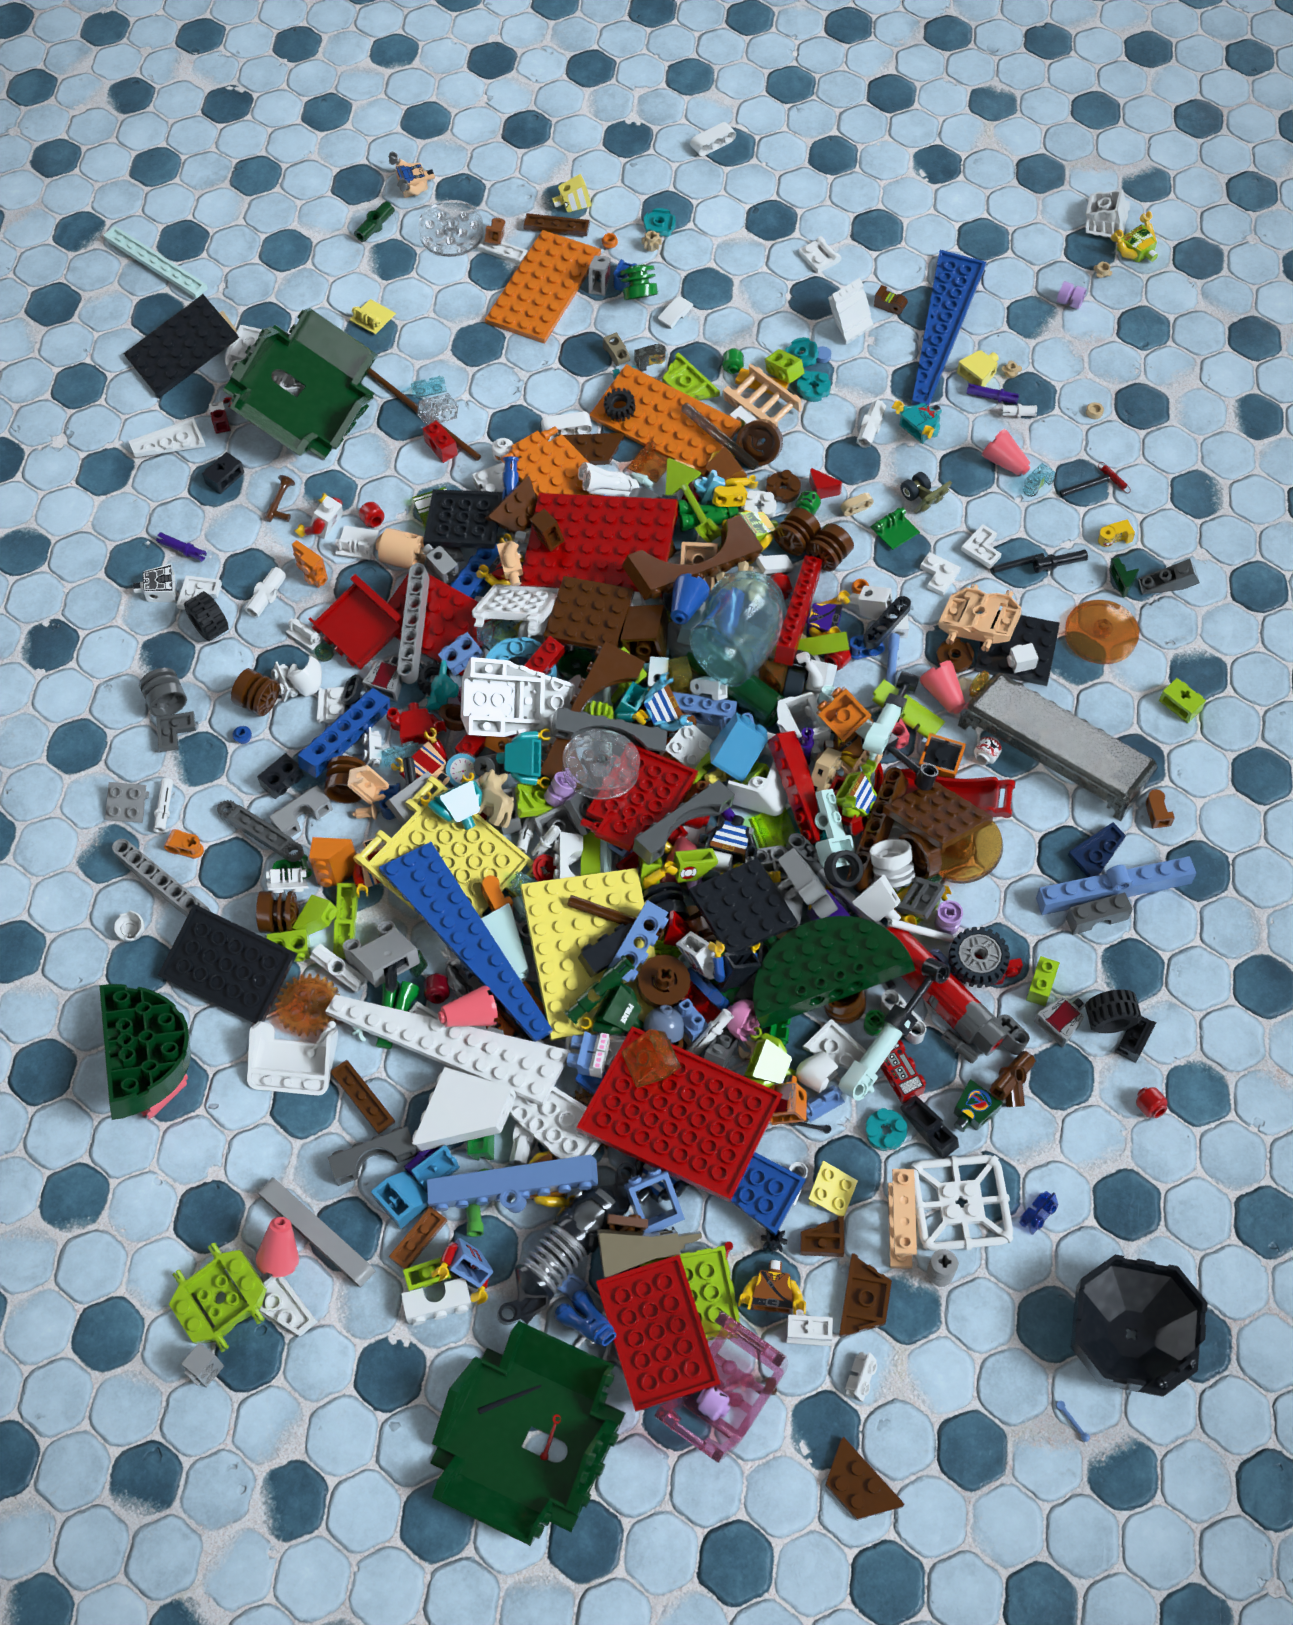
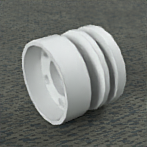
[870,839,915,888]

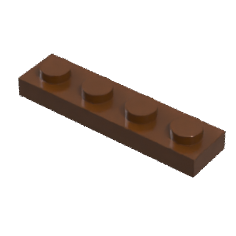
[524,213,590,236]
[330,1060,395,1135]

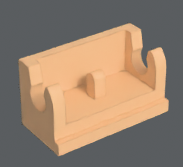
[347,765,389,805]

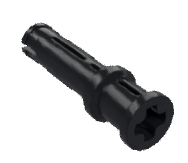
[1033,549,1088,573]

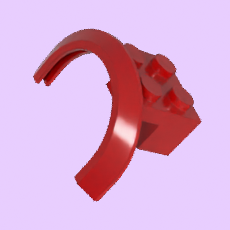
[830,763,883,836]

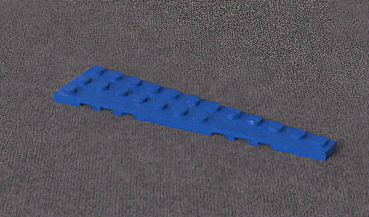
[379,842,553,1042]
[575,1072,806,1236]

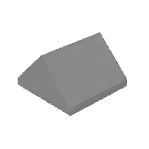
[534,804,581,853]

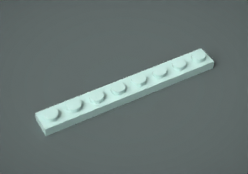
[103,226,208,299]

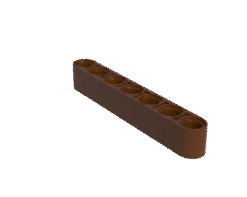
[847,767,908,893]

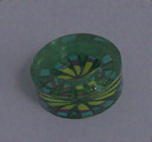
[315,643,334,662]

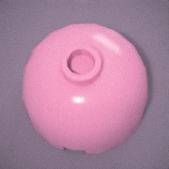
[726,999,760,1042]

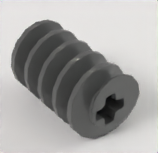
[474,753,510,777]

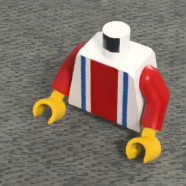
[294,493,343,539]

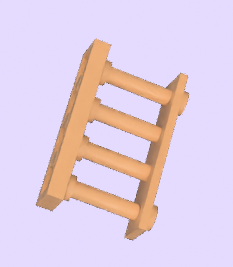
[723,363,802,427]
[888,1169,917,1269]

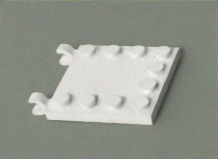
[472,584,559,630]

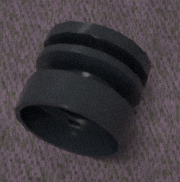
[642,882,689,923]

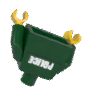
[579,982,644,1035]

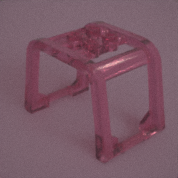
[654,1311,789,1463]

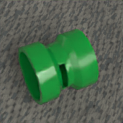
[863,1010,885,1036]

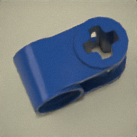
[613,259,637,291]
[849,634,885,660]
[379,783,401,820]

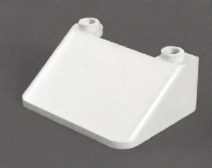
[247,1021,338,1095]

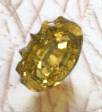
[969,670,989,698]

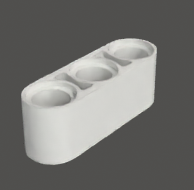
[690,122,736,156]
[541,412,592,440]
[880,990,926,1044]

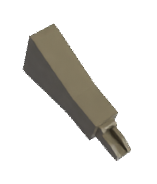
[597,1229,702,1277]

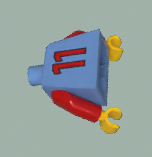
[431,1238,493,1305]

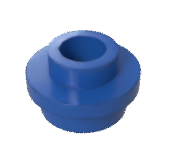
[233,726,252,744]

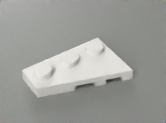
[803,1019,866,1069]
[244,1276,318,1336]

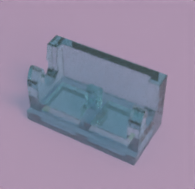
[477,619,518,651]

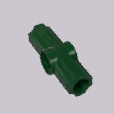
[354,201,395,242]

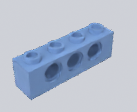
[672,692,737,727]
[607,900,669,984]

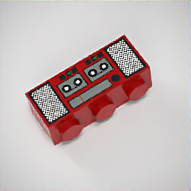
[880,1040,926,1104]

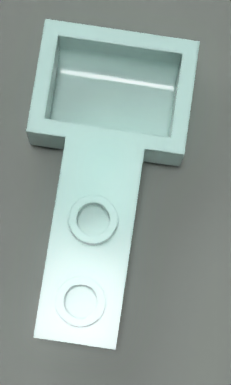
[815,789,856,868]

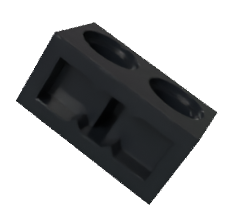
[257,753,304,799]

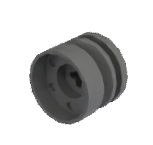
[139,668,187,717]

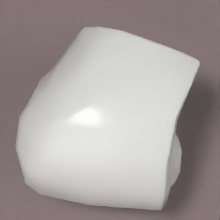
[288,656,322,697]
[795,1051,838,1093]

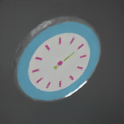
[445,752,480,787]

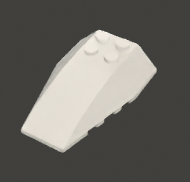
[461,658,575,737]

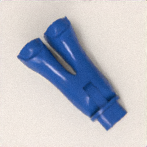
[554,1290,616,1346]

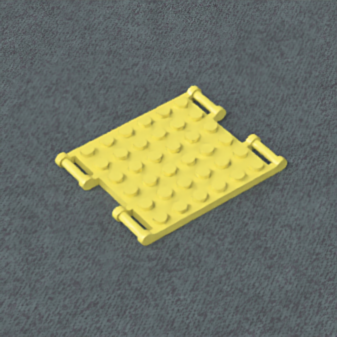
[353,776,542,920]

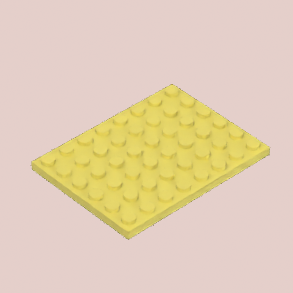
[520,868,663,1041]

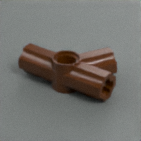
[989,1051,1036,1107]

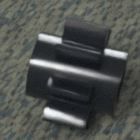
[761,1229,788,1254]

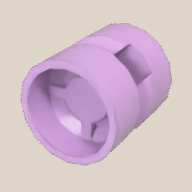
[1057,281,1087,309]
[544,772,577,807]
[934,900,963,935]

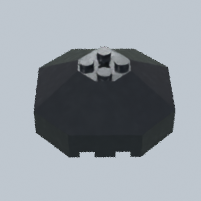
[1070,1254,1208,1397]

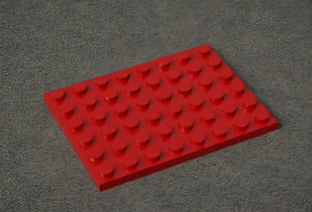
[520,493,678,596]
[576,1026,783,1203]

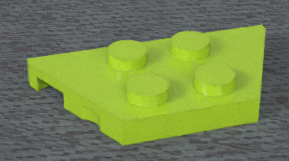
[662,352,720,400]
[515,780,555,818]

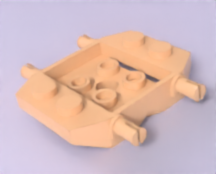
[938,584,1021,652]

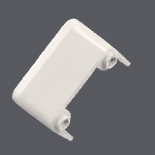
[727,732,788,816]

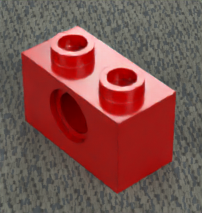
[422,420,458,463]

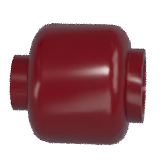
[424,973,450,1004]

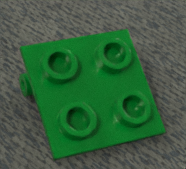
[870,507,920,550]

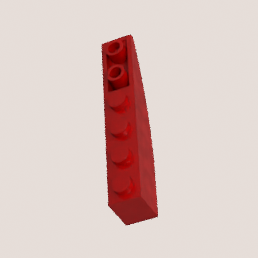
[767,731,820,845]

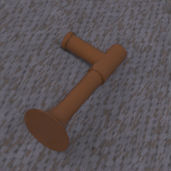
[264,475,295,522]

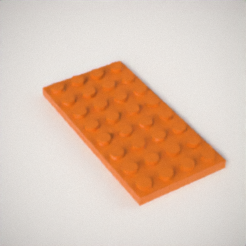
[485,230,601,344]
[589,364,742,477]

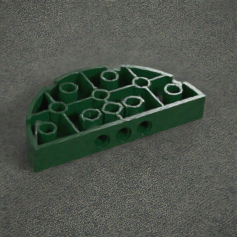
[753,916,915,1029]
[99,984,191,1120]

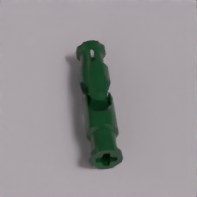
[563,955,635,1025]

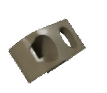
[603,332,630,366]

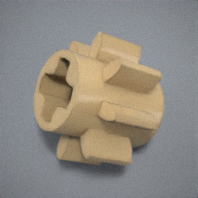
[642,231,662,251]

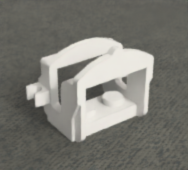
[777,692,831,759]

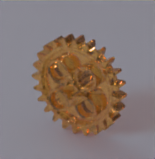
[275,973,340,1037]

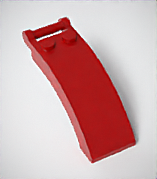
[900,768,1016,818]

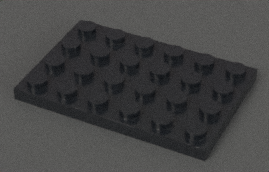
[123,294,239,398]
[158,904,298,1024]

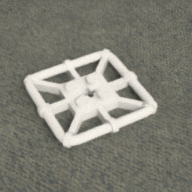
[910,1155,1013,1251]

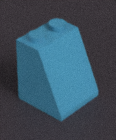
[709,712,768,782]

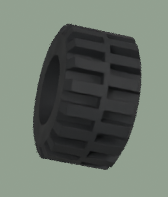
[184,591,229,641]
[1085,989,1142,1033]

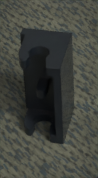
[1115,1016,1157,1063]

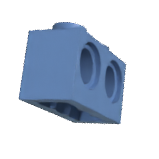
[438,632,484,677]

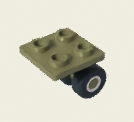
[900,472,952,514]

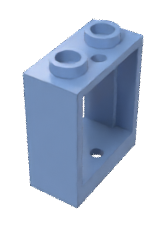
[624,1168,685,1233]

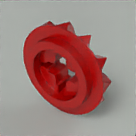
[531,854,556,882]

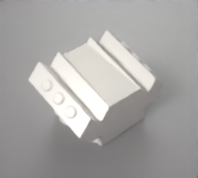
[1086,190,1130,238]
[828,278,874,345]

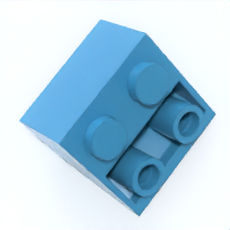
[371,1171,429,1229]

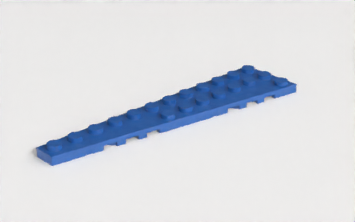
[912,249,987,406]

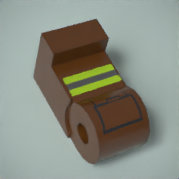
[874,285,908,314]

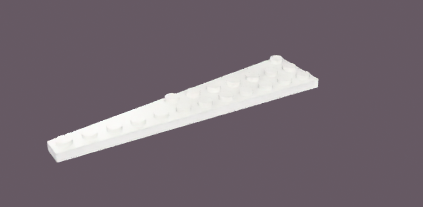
[325,995,571,1106]
[409,1002,601,1159]

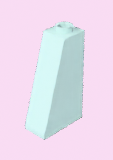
[481,903,529,982]

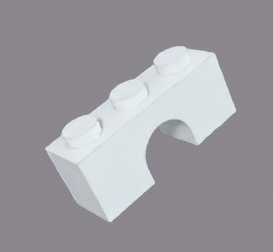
[401,1278,473,1325]

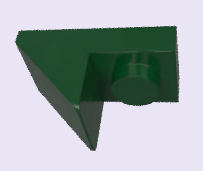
[1109,557,1139,598]

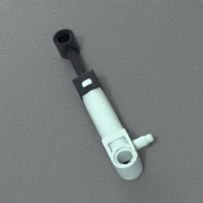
[862,671,920,761]
[817,685,939,791]
[839,958,950,1101]

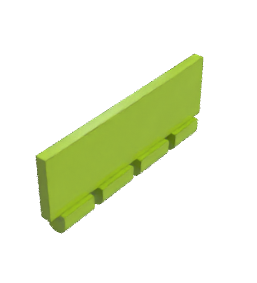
[872,679,945,739]

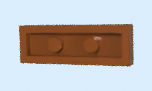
[389,1206,447,1269]

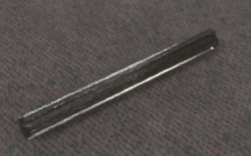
[681,403,759,470]

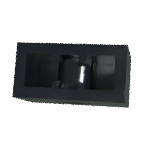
[202,452,245,494]

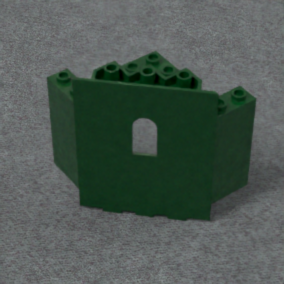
[222,308,378,460]
[430,1321,626,1546]

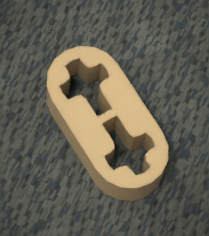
[840,493,874,516]

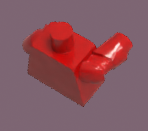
[386,702,447,748]

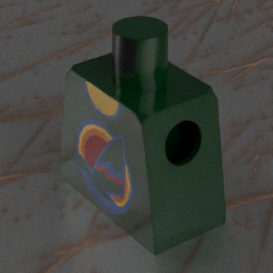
[953,1079,1003,1132]

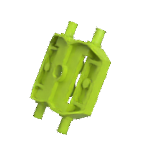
[169,1243,267,1352]

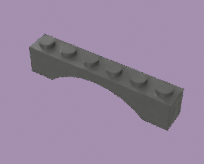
[551,708,667,756]
[633,780,735,865]

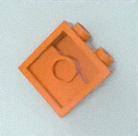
[292,540,328,588]
[816,687,872,742]

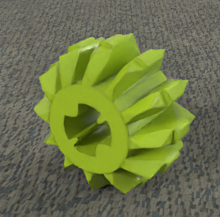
[582,700,614,719]

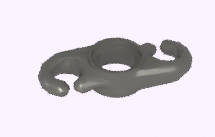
[445,964,468,998]

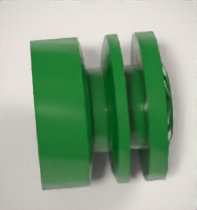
[620,264,658,300]

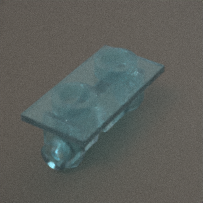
[410,376,447,399]
[382,741,419,768]

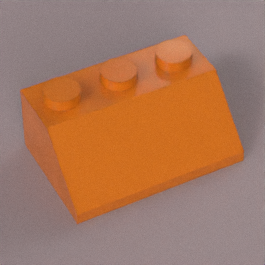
[309,837,356,887]

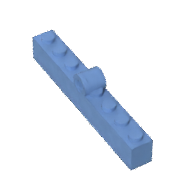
[1036,856,1197,915]
[427,1154,598,1213]

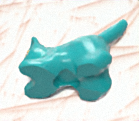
[425,660,459,712]

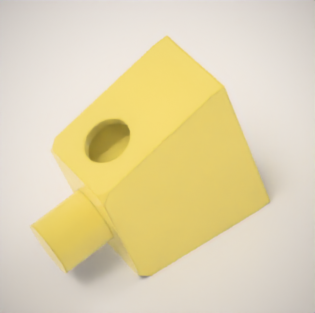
[957,350,999,387]

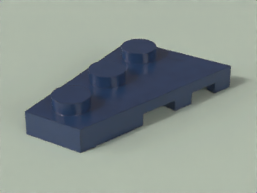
[1068,822,1126,877]

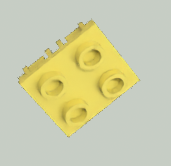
[349,299,396,334]
[808,1161,858,1216]

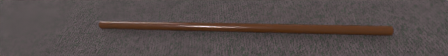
[367,368,481,461]

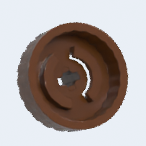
[736,419,783,466]
[898,831,946,880]
[637,955,691,1008]

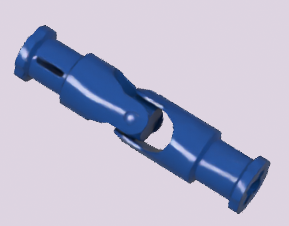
[502,456,519,529]

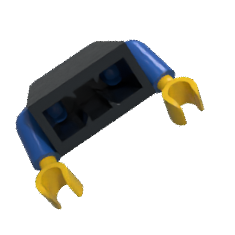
[708,940,762,993]

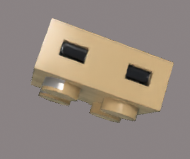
[811,747,842,799]

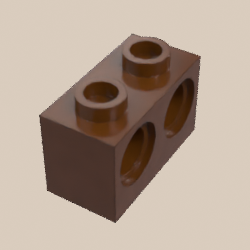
[530,509,564,552]

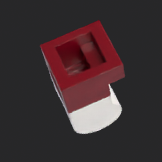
[209,401,231,434]

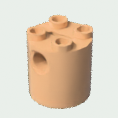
[375,528,426,569]

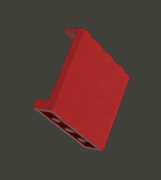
[309,574,403,670]

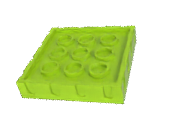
[639,1246,743,1342]

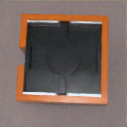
[919,733,966,778]

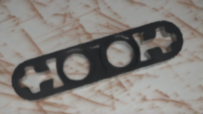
[863,596,911,649]

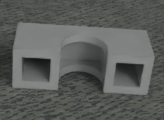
[270,785,333,838]

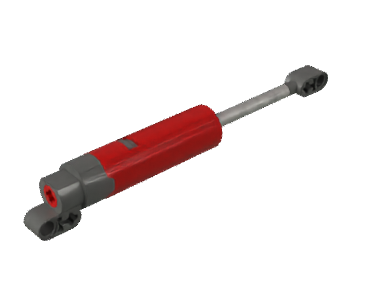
[786,833,1030,1056]

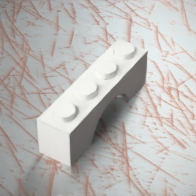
[553,832,583,880]

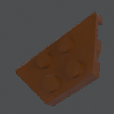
[558,433,624,465]
[485,476,537,535]
[839,1253,892,1337]
[825,1437,905,1521]

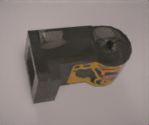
[634,344,666,372]

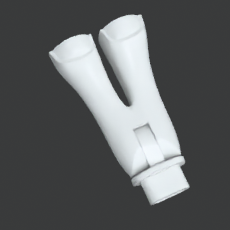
[578,462,639,492]

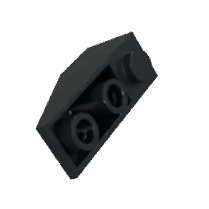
[578,923,632,978]

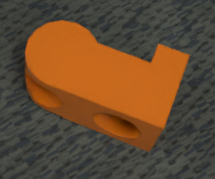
[481,875,513,912]

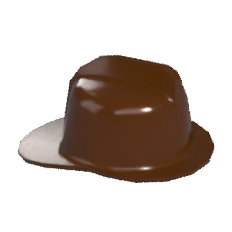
[439,704,465,731]

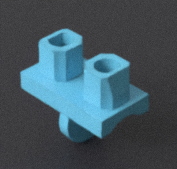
[694,470,725,505]

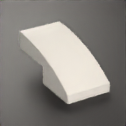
[658,296,693,328]

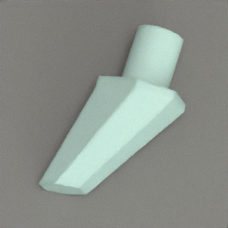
[630,472,654,489]

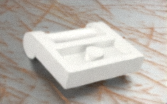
[799,236,842,274]

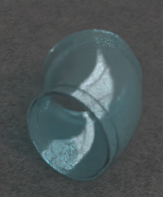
[689,571,787,687]

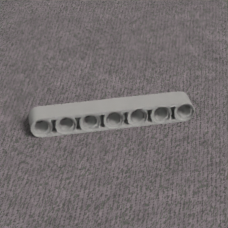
[397,563,429,684]
[112,839,210,917]
[257,1177,376,1288]

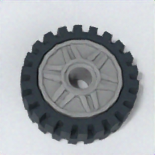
[948,927,1010,988]

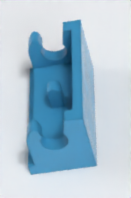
[411,1145,460,1193]

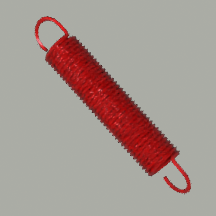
[1098,462,1131,493]

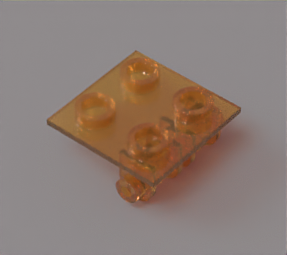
[627,441,674,483]

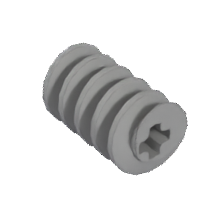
[927,1249,959,1287]

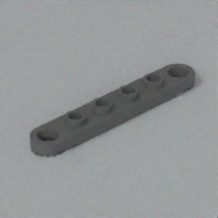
[217,800,304,862]

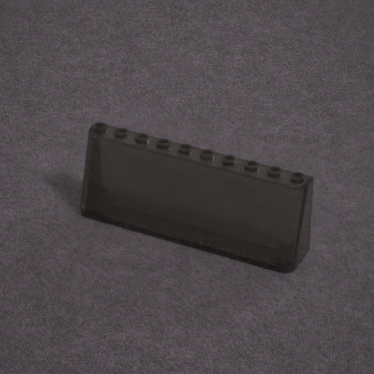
[958,672,1158,821]

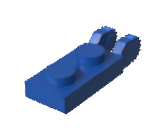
[688,967,730,1010]

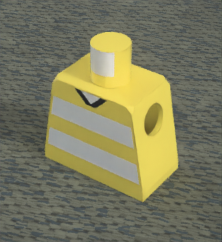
[552,174,592,212]

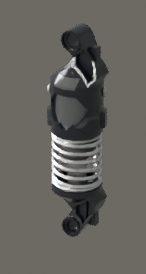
[497,1162,640,1325]

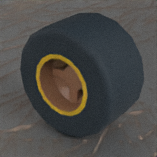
[783,669,807,698]

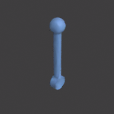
[1056,1401,1090,1442]

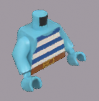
[643,672,693,732]

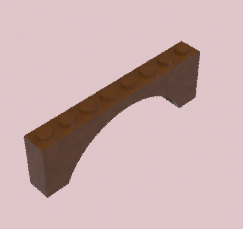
[622,515,763,600]
[540,641,645,792]

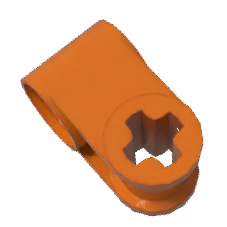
[164,829,204,859]

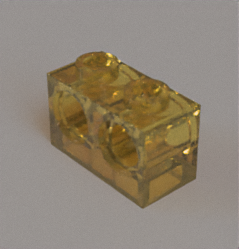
[669,656,692,695]

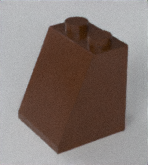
[621,604,668,663]

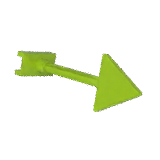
[665,458,721,543]

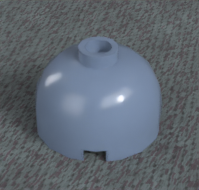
[643,1005,684,1043]

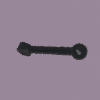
[789,1122,831,1134]

